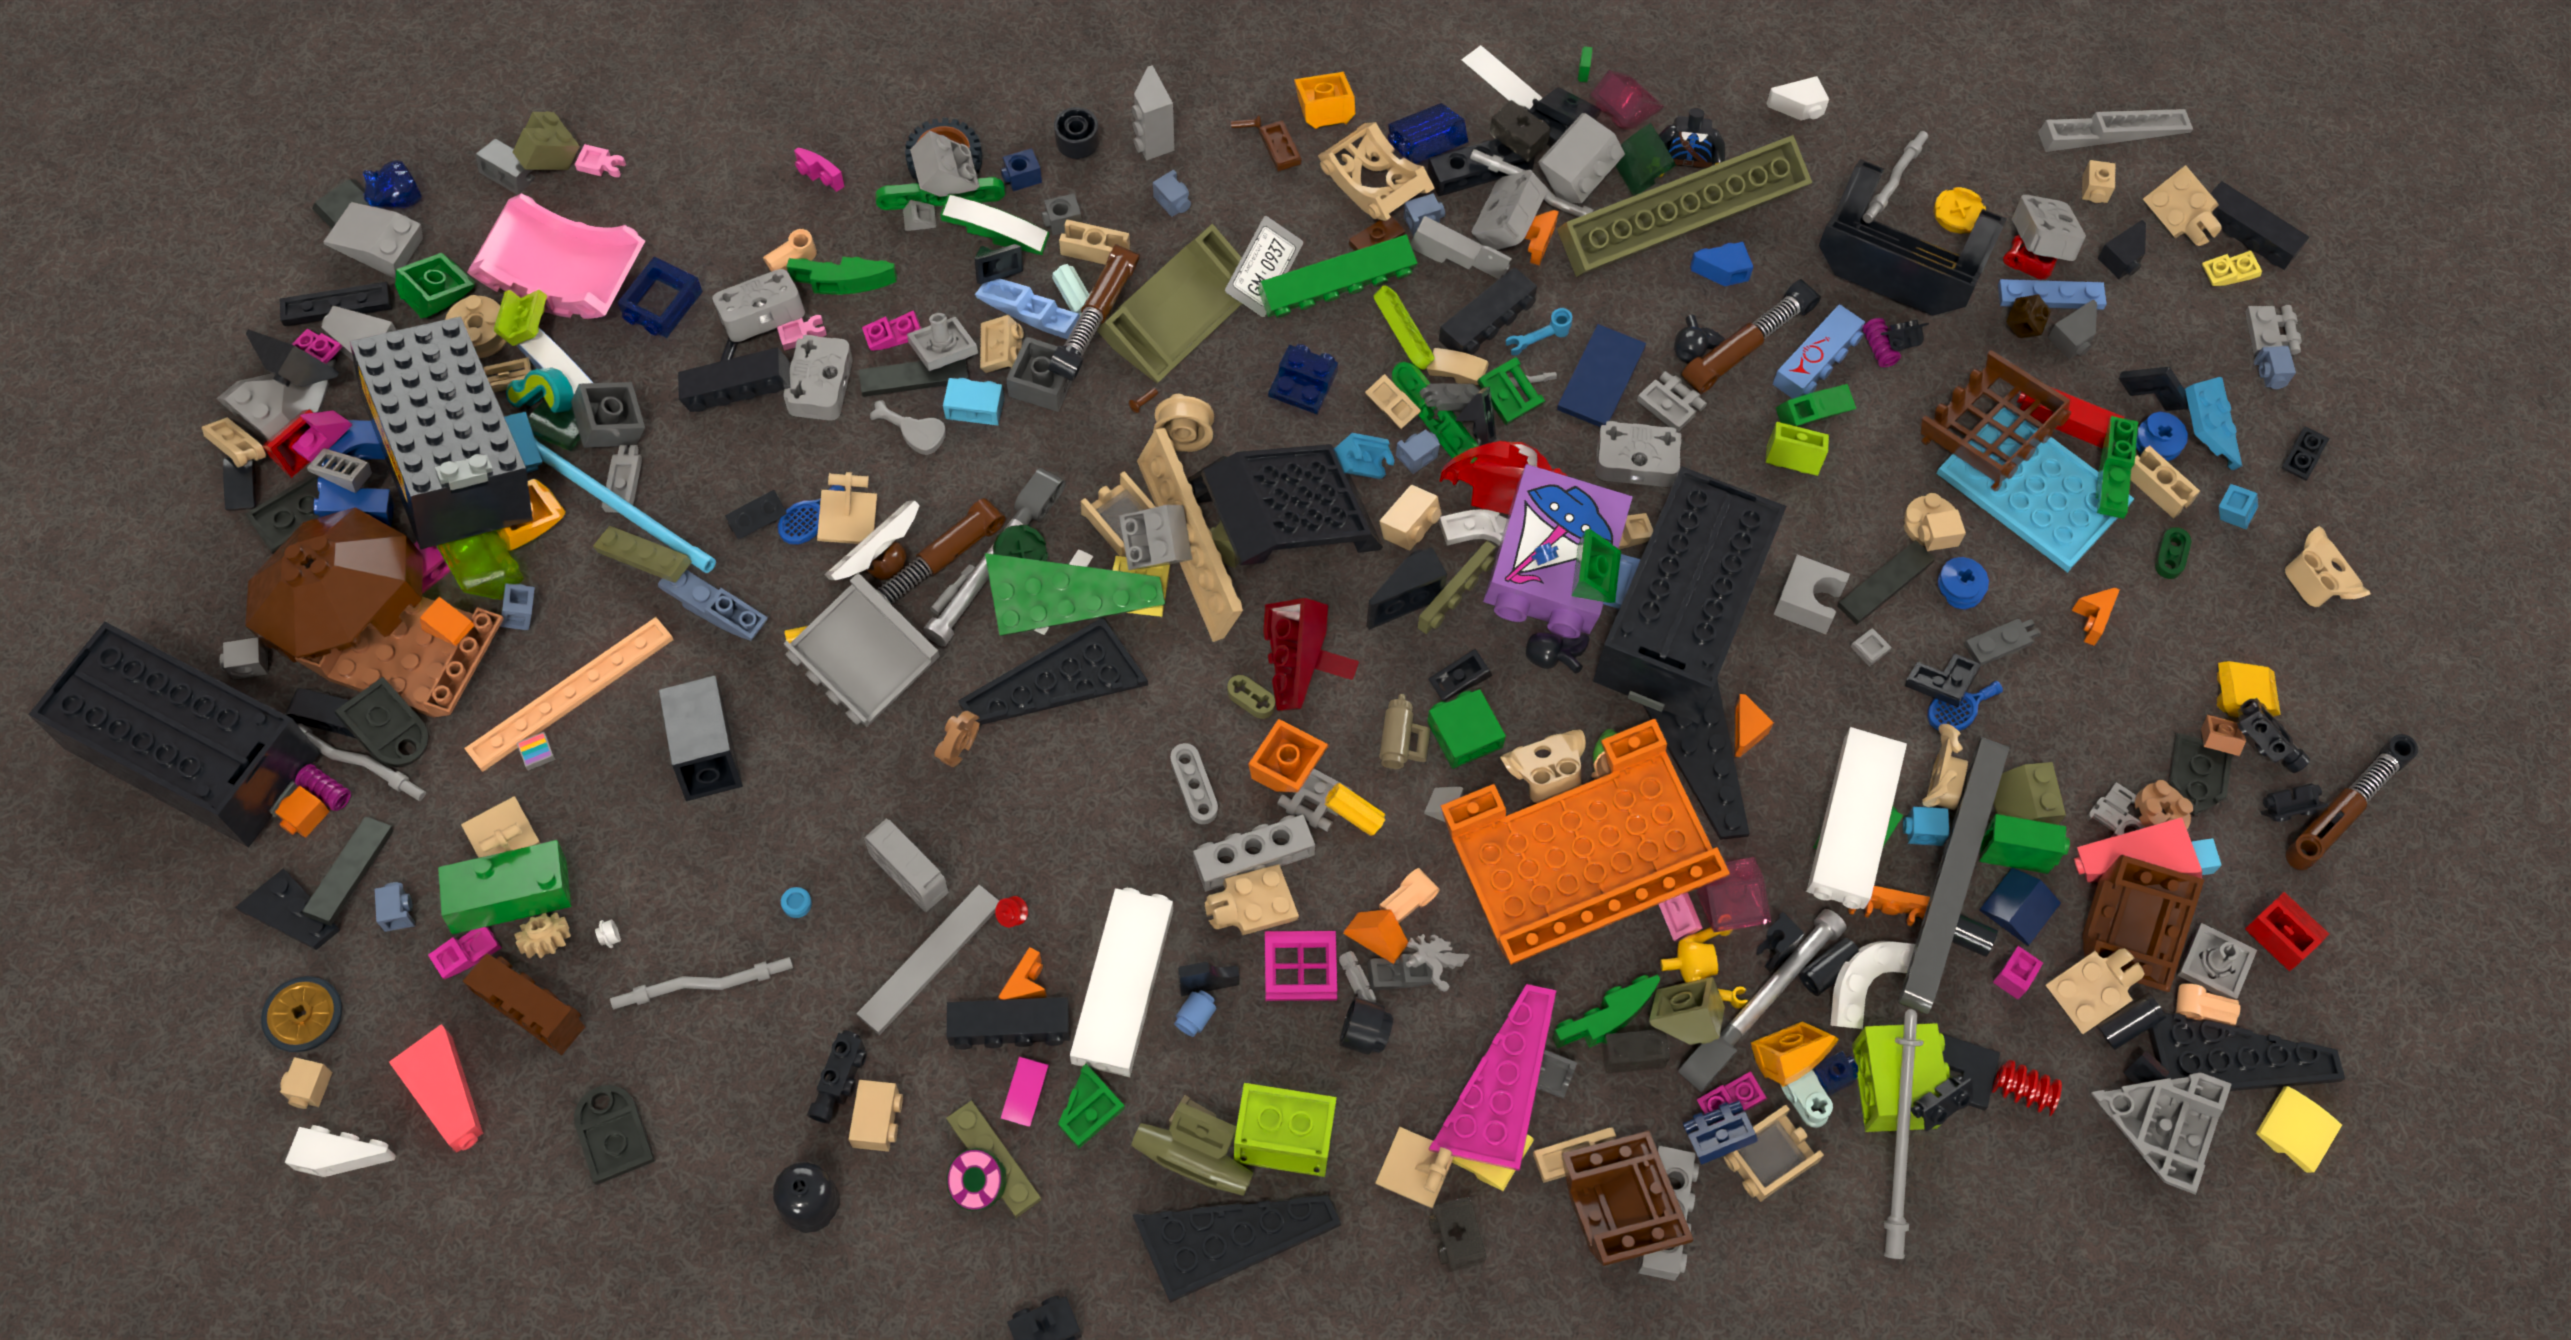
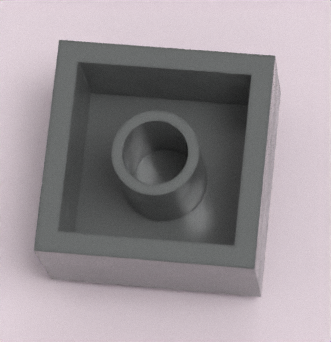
[1006,337,1073,412]
[571,382,645,448]

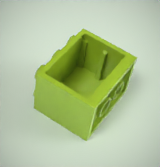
[1852,1023,1950,1132]
[1234,1083,1337,1177]

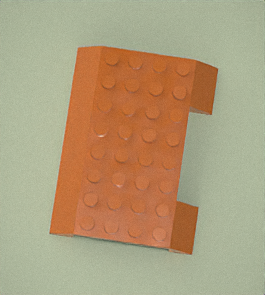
[1441,719,1730,965]

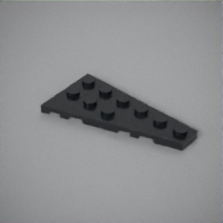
[958,617,1148,725]
[1642,680,1750,840]
[2149,1013,2345,1091]
[1133,1195,1341,1303]

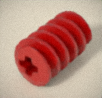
[1991,1059,2062,1117]

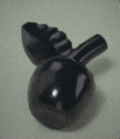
[1674,315,1725,363]
[1526,633,1590,674]

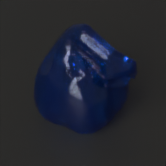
[363,160,422,208]

